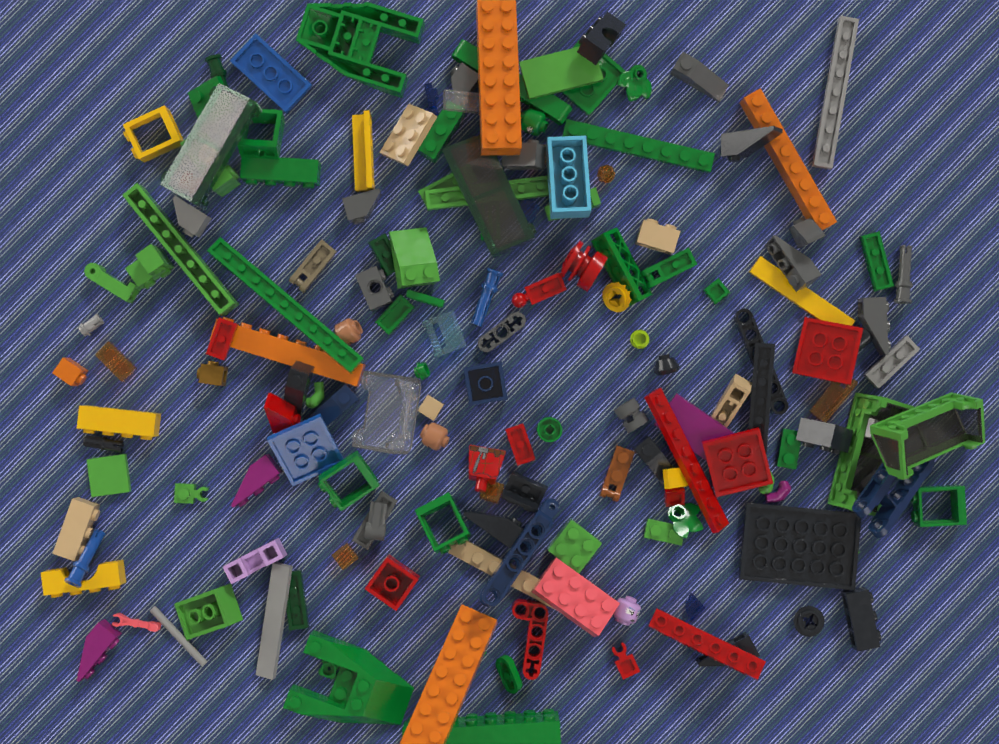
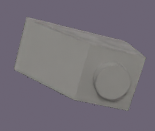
[173,196,212,238]

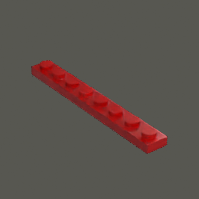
[644,388,729,533]

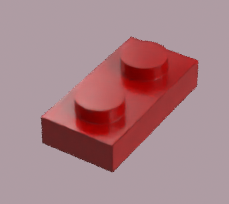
[206,317,239,361]
[505,423,536,466]

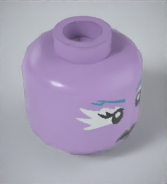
[613,595,641,626]

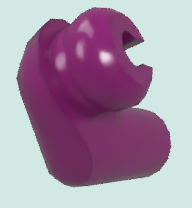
[765,481,791,503]

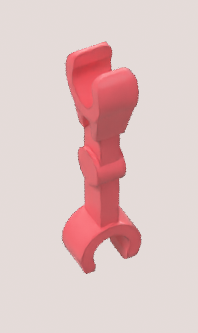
[112,613,161,632]

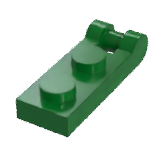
[641,248,697,289]

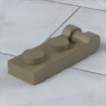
[289,239,337,293]

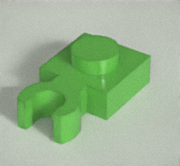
[174,483,209,504]

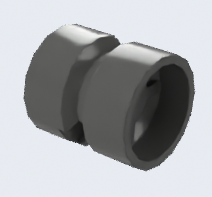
[613,397,649,433]

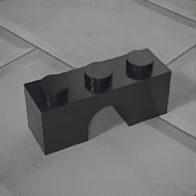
[577,12,626,65]

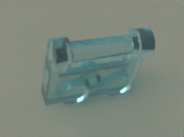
[422,310,467,358]

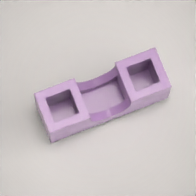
[223,538,288,584]

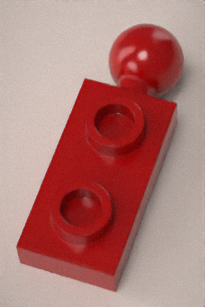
[512,272,567,308]

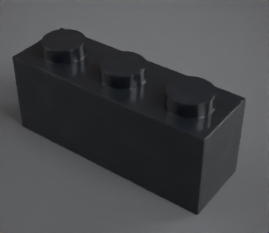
[841,587,881,652]

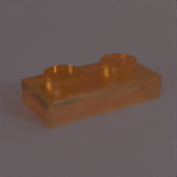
[95,341,137,382]

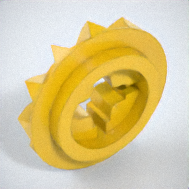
[602,282,632,312]

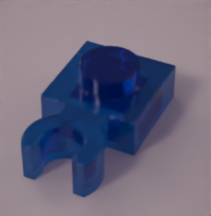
[424,83,439,119]

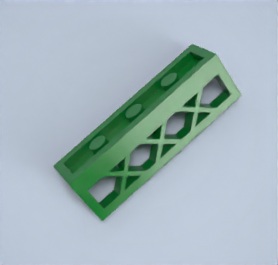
[591,227,653,307]

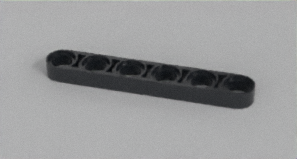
[734,308,788,415]

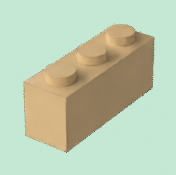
[52,497,100,561]

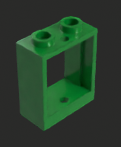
[237,108,285,159]
[318,450,380,511]
[911,485,967,527]
[415,492,472,554]

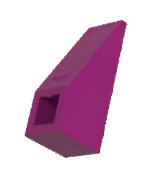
[231,454,282,508]
[77,619,122,682]

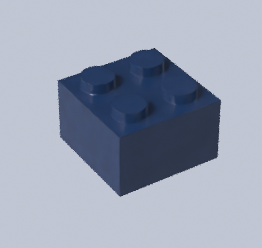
[463,361,508,406]

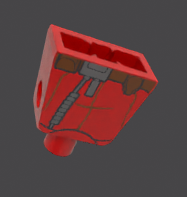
[469,445,506,493]

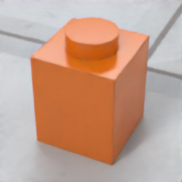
[52,357,88,386]

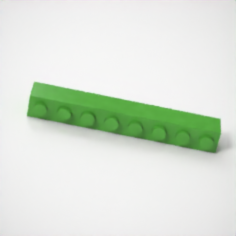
[122,183,239,316]

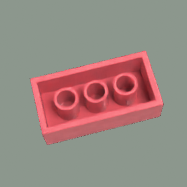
[531,558,620,637]

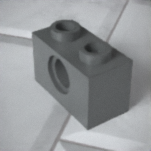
[355,266,394,312]

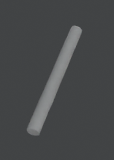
[150,606,208,667]

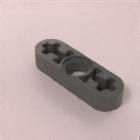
[478,312,526,352]

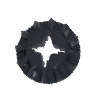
[793,605,825,637]

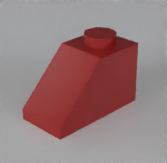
[264,393,301,433]

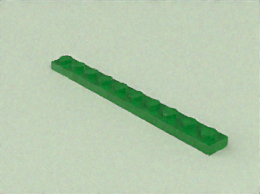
[207,237,364,374]

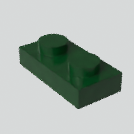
[368,233,395,277]

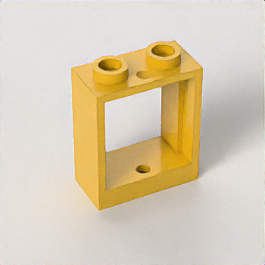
[123,105,184,163]

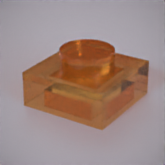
[480,482,504,504]
[332,543,359,570]

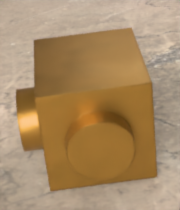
[197,361,228,386]

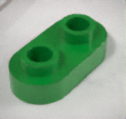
[495,655,523,694]

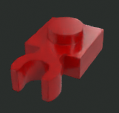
[611,642,640,680]

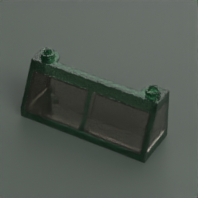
[160,83,263,210]
[442,135,537,258]

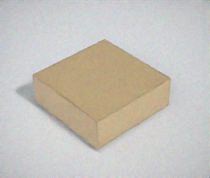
[418,395,444,421]

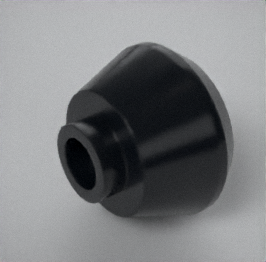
[654,354,680,376]

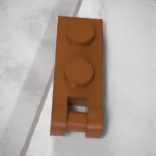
[599,445,635,502]

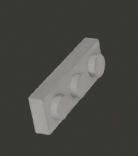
[864,335,920,389]

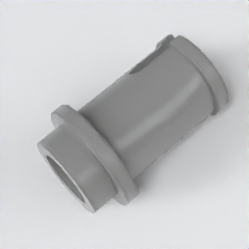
[78,313,104,337]

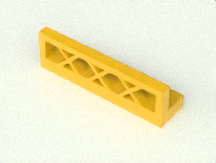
[352,110,375,192]

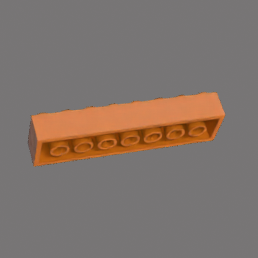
[476,0,522,156]
[400,604,498,744]

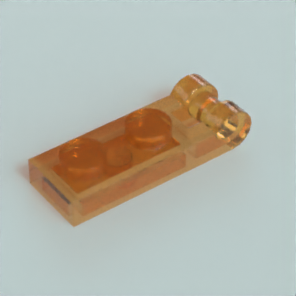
[809,378,858,422]

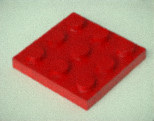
[792,317,864,385]
[702,427,773,497]

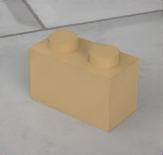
[635,218,680,255]

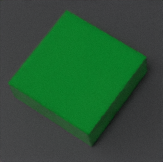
[703,278,730,305]

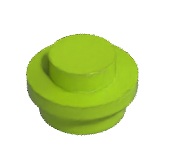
[630,330,649,349]

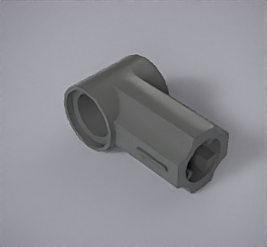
[364,501,388,541]

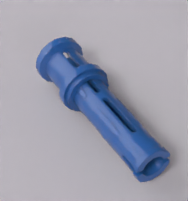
[470,268,504,327]
[64,529,106,588]

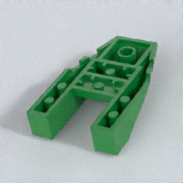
[296,2,425,98]
[283,630,414,725]

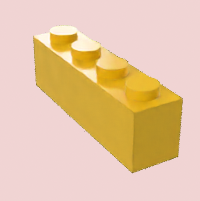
[77,405,161,440]

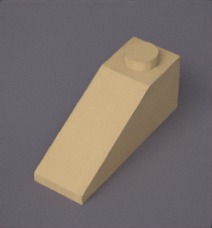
[711,374,752,427]

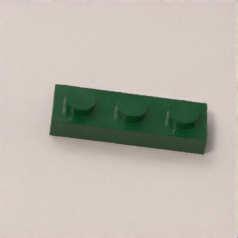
[286,569,309,631]

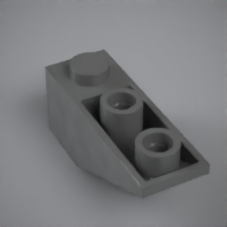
[764,235,822,292]
[858,297,891,355]

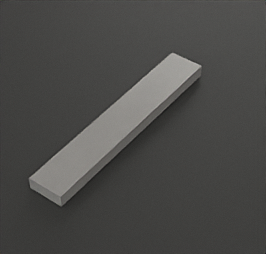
[256,562,293,680]

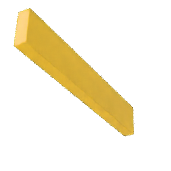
[749,256,855,326]

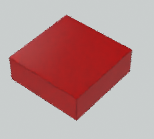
[665,487,685,507]

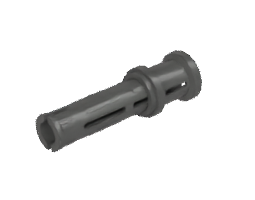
[894,245,913,304]

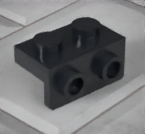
[501,471,548,513]

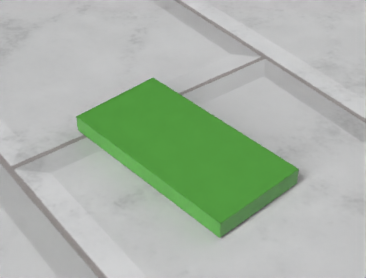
[519,46,603,100]

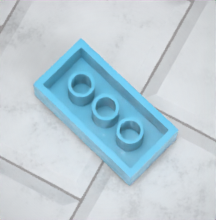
[545,136,592,219]

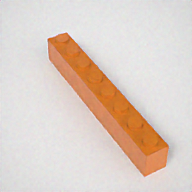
[740,88,837,230]
[209,317,366,387]

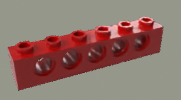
[649,608,766,681]

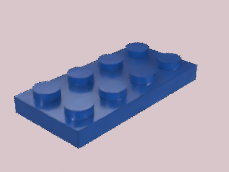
[230,33,312,114]

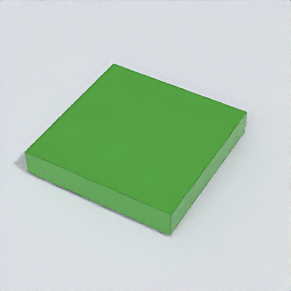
[87,454,131,497]

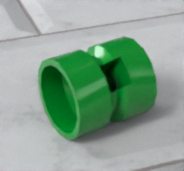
[536,417,562,442]

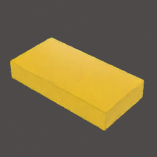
[663,467,688,489]

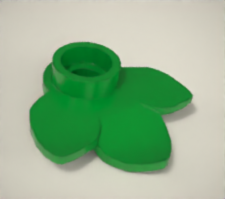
[617,65,652,102]
[668,503,703,539]

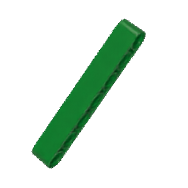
[451,39,572,126]

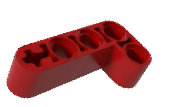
[512,599,549,680]

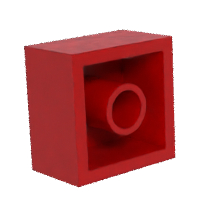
[365,554,420,611]

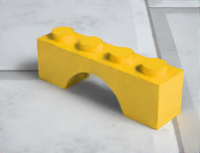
[41,560,126,598]

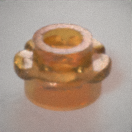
[597,165,615,183]

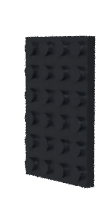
[739,502,861,590]

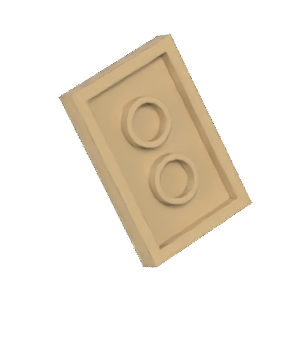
[380,104,437,166]

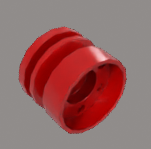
[560,241,608,292]

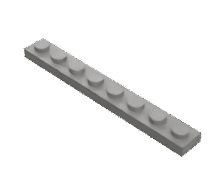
[812,16,859,170]

